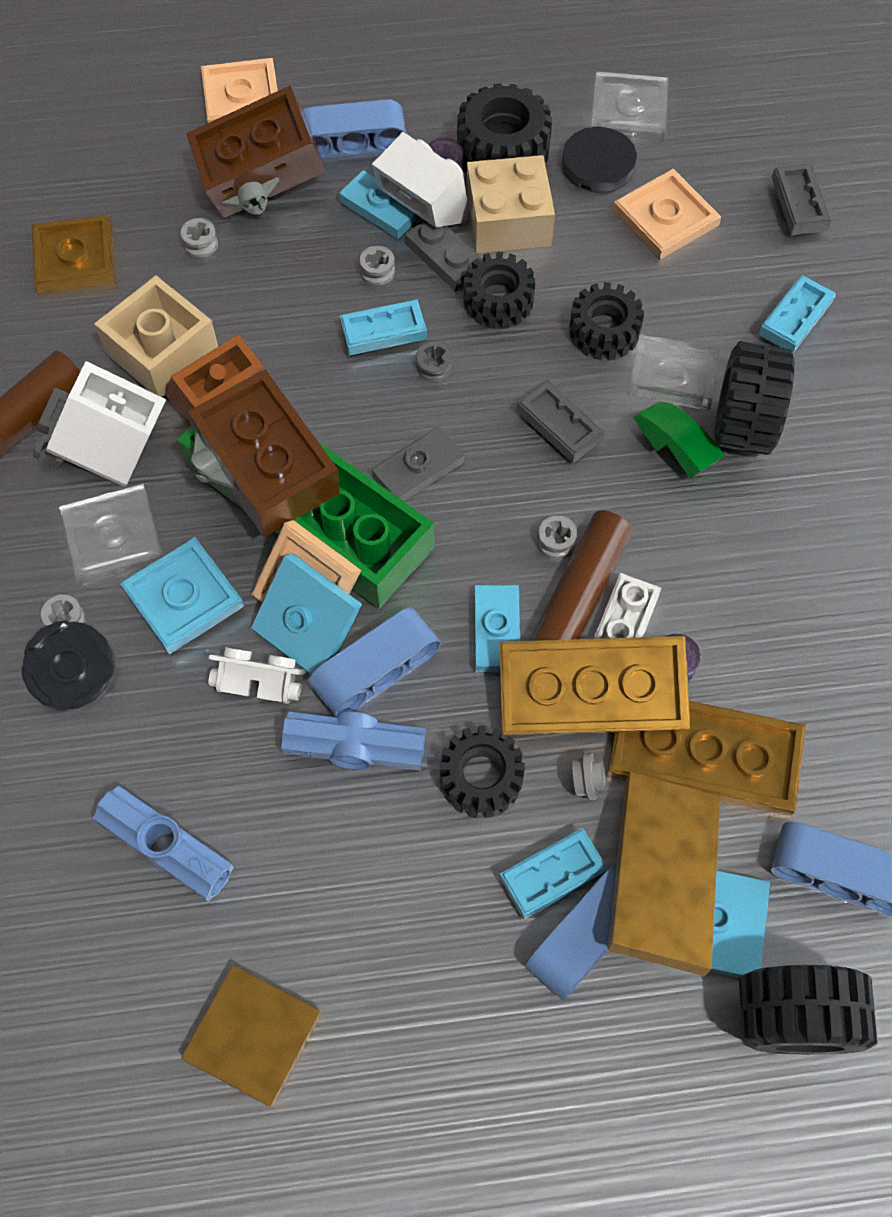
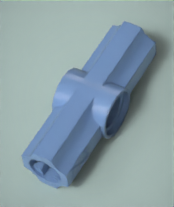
[281,711,426,771]
[92,785,234,902]

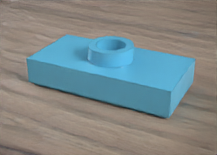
[339,170,420,239]
[758,275,836,353]
[339,299,427,356]
[474,585,520,672]
[499,828,608,920]

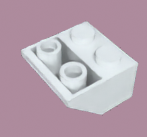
[372,132,470,228]
[46,361,166,488]

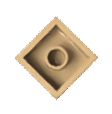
[466,155,555,253]
[94,275,218,397]

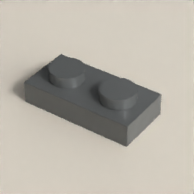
[405,220,483,291]

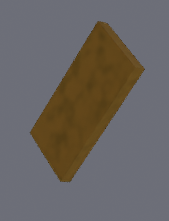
[499,636,690,735]
[607,700,806,817]
[607,771,720,976]

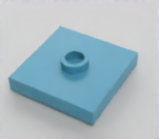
[120,537,244,654]
[251,553,362,674]
[709,871,771,978]

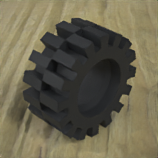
[463,252,535,329]
[569,282,644,360]
[440,726,525,818]

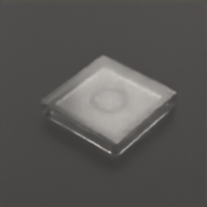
[591,72,668,141]
[628,334,719,410]
[60,484,163,586]

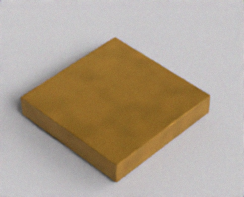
[32,215,116,294]
[181,965,322,1108]

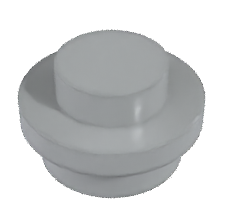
[572,752,606,800]

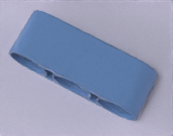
[303,99,406,159]
[309,607,441,717]
[771,822,892,916]
[525,862,616,1001]

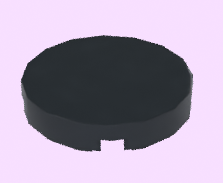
[562,126,637,192]
[22,621,116,712]

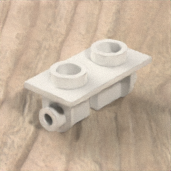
[208,647,307,704]

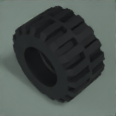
[457,83,552,171]
[715,341,795,455]
[739,965,878,1055]

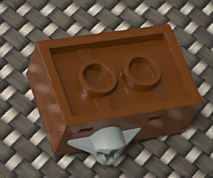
[186,85,327,218]
[188,369,339,538]

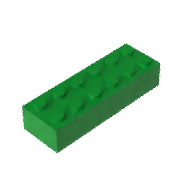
[177,383,434,609]

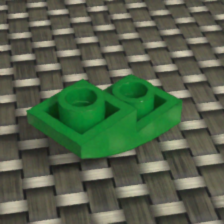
[633,399,725,479]

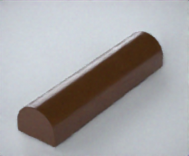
[0,350,80,457]
[529,510,632,641]

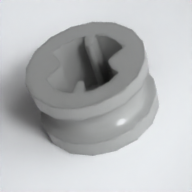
[180,218,218,258]
[360,246,395,286]
[537,515,577,559]
[41,594,86,626]

